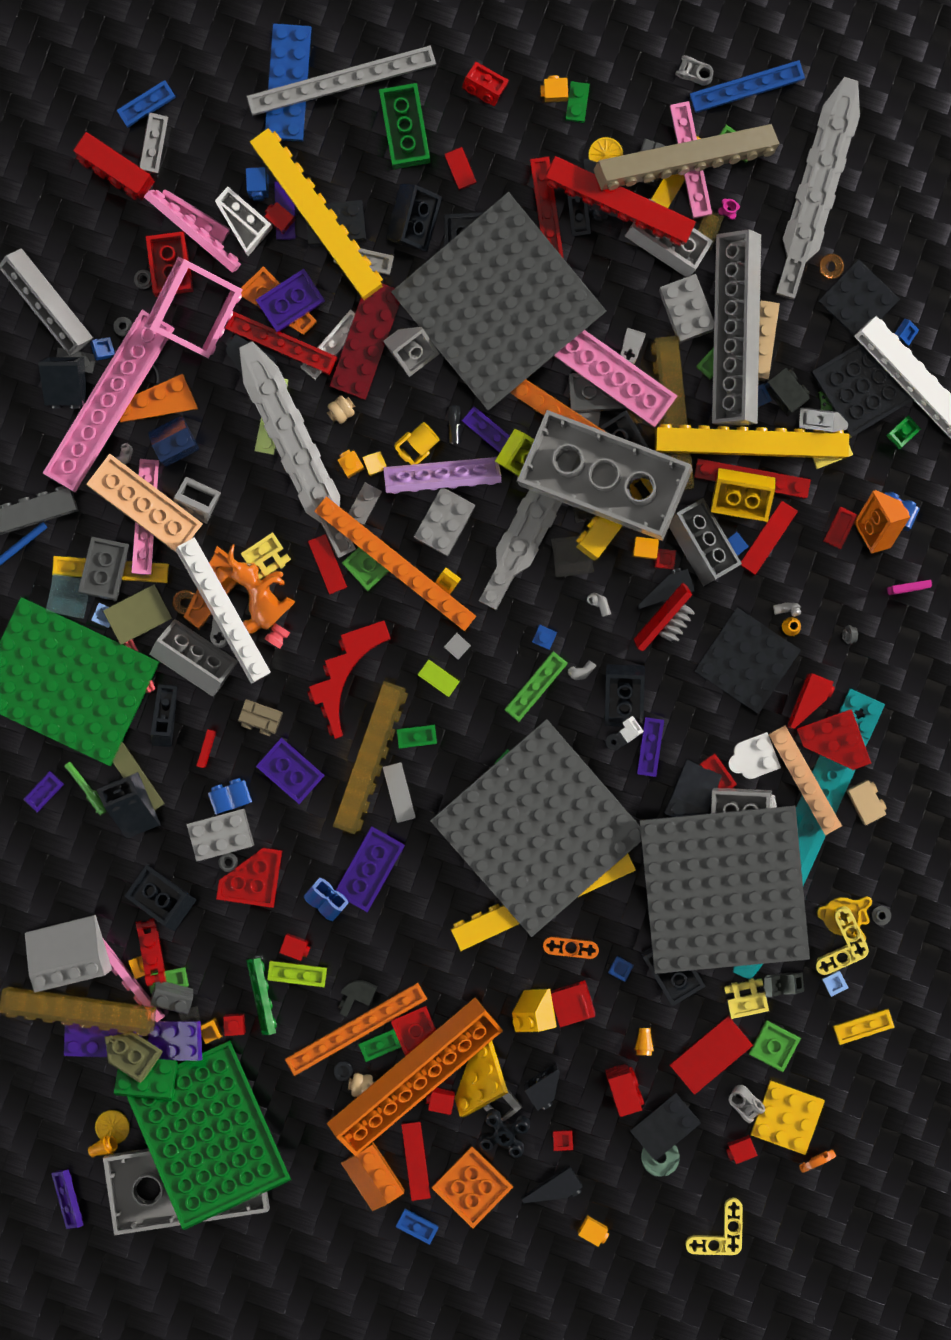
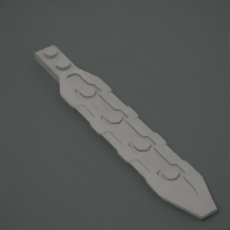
[776,77,860,300]
[239,341,355,558]
[479,411,601,610]

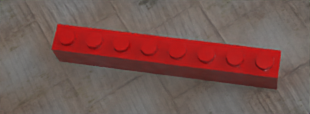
[544,156,696,246]

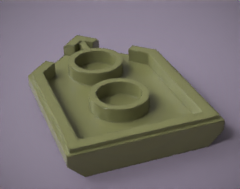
[104,1031,162,1083]

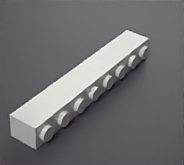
[854,316,951,439]
[176,537,271,684]

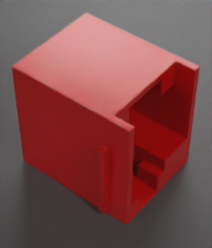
[551,980,596,1027]

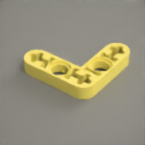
[816,906,869,975]
[685,1198,743,1255]

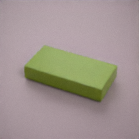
[418,660,460,697]

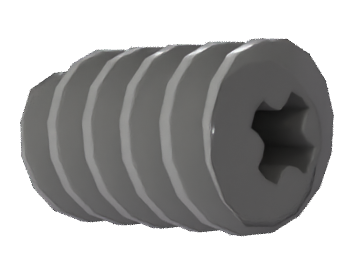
[658,604,695,643]

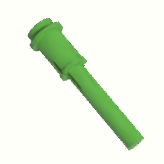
[64,762,107,816]

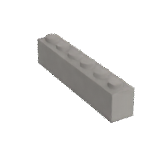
[0,248,93,356]

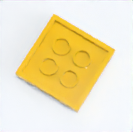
[751,1080,825,1155]

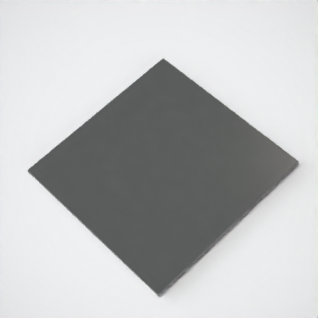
[391,192,607,411]
[430,719,642,937]
[640,805,810,974]

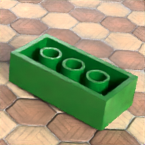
[379,83,430,169]

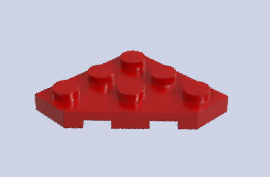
[797,709,872,770]
[216,848,282,908]

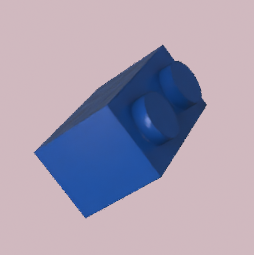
[246,167,269,201]

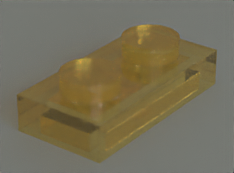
[698,211,724,252]

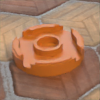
[799,1149,836,1173]

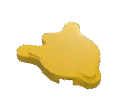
[817,896,872,944]

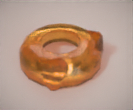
[819,254,844,279]
[172,590,194,614]

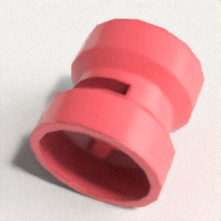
[264,623,290,649]

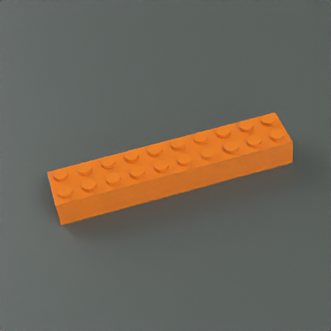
[327,998,503,1156]

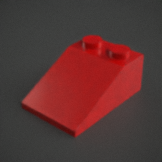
[787,673,835,729]

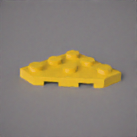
[455,1041,508,1117]

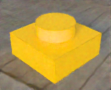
[435,568,461,594]

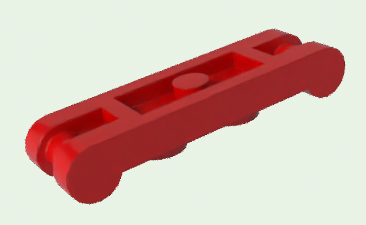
[136,918,166,986]

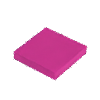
[887,580,932,595]

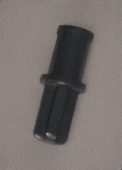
[447,405,462,444]

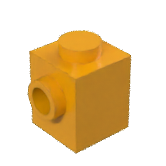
[540,75,568,102]
[338,450,364,479]

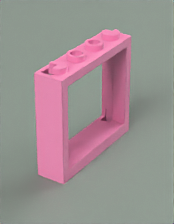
[144,257,243,359]

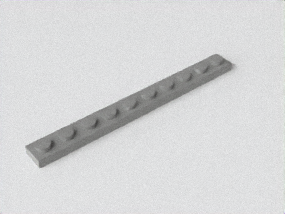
[247,45,436,116]

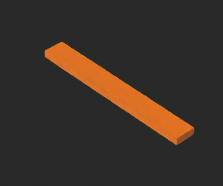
[285,982,427,1076]

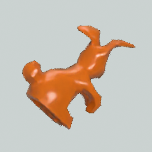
[216,544,295,633]

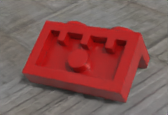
[462,62,509,106]

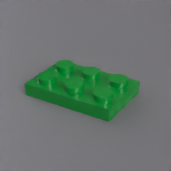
[114,1059,178,1100]

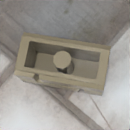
[238,699,283,736]

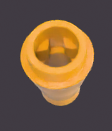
[782,617,801,636]
[635,1028,654,1056]
[88,1135,118,1157]

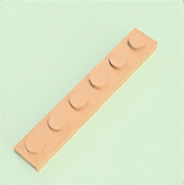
[768,726,842,836]

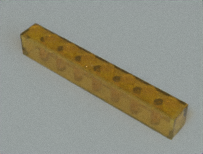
[651,336,694,491]
[333,681,408,834]
[0,987,156,1036]

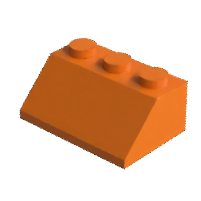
[854,490,910,554]
[341,1142,405,1211]

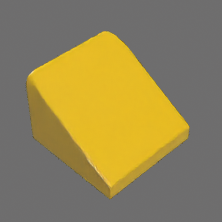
[362,451,387,476]

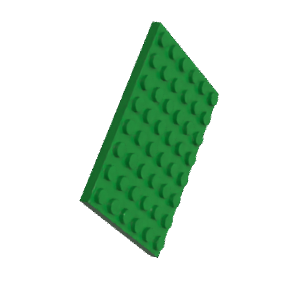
[0,597,160,766]
[127,1041,291,1230]

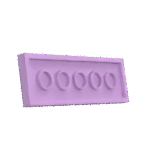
[383,457,502,494]

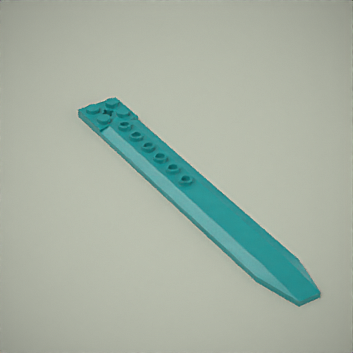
[733,689,885,979]

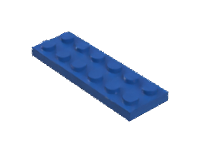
[265,24,312,142]

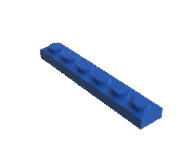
[689,60,805,113]

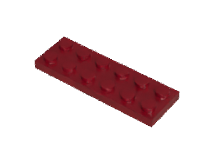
[329,283,400,400]

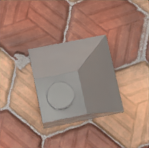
[383,327,440,377]

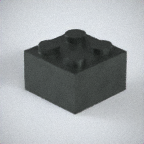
[765,368,810,417]

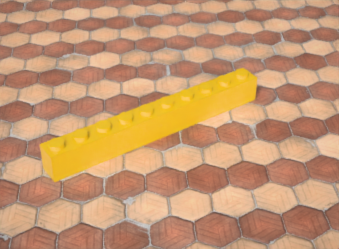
[250,128,383,300]
[654,424,849,459]
[451,853,636,951]

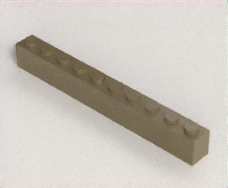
[594,124,779,190]

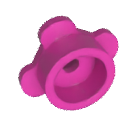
[718,199,740,219]

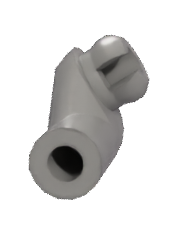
[115,443,133,464]
[587,593,611,617]
[773,603,801,617]
[568,660,596,680]

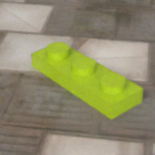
[267,960,327,987]

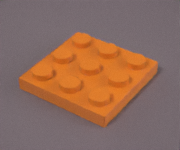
[432,1146,513,1228]

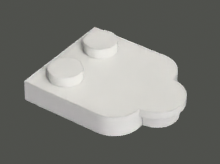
[729,732,781,779]

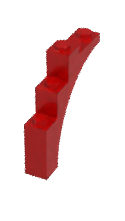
[307,621,391,739]

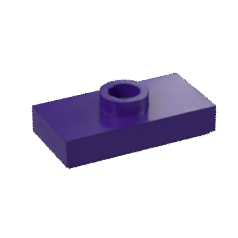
[23,771,64,812]

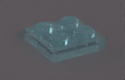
[46,574,89,619]

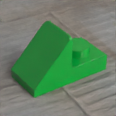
[886,415,921,449]

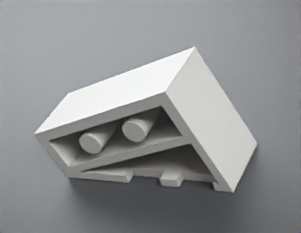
[215,186,273,256]

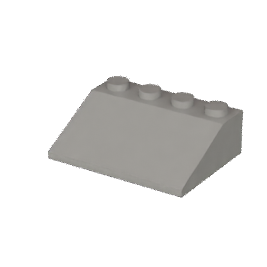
[25,915,112,993]

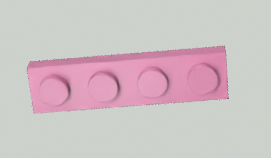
[162,189,231,244]

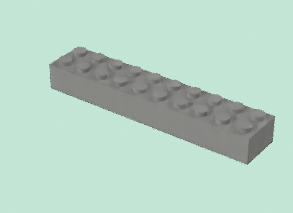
[712,229,761,427]

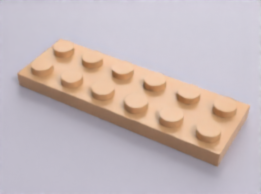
[86,454,203,553]

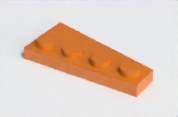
[241,266,317,335]
[120,374,198,423]
[184,546,237,630]

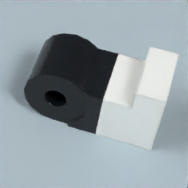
[606,716,644,750]

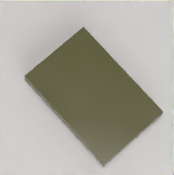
[103,585,172,645]

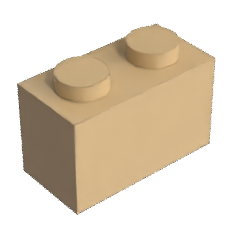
[846,780,887,825]

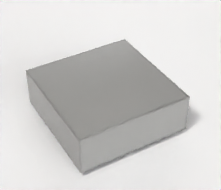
[444,633,471,659]

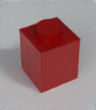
[264,202,295,234]
[279,933,310,961]
[223,1013,246,1036]
[426,1088,455,1115]
[726,1135,758,1164]

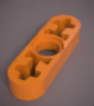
[543,937,599,959]

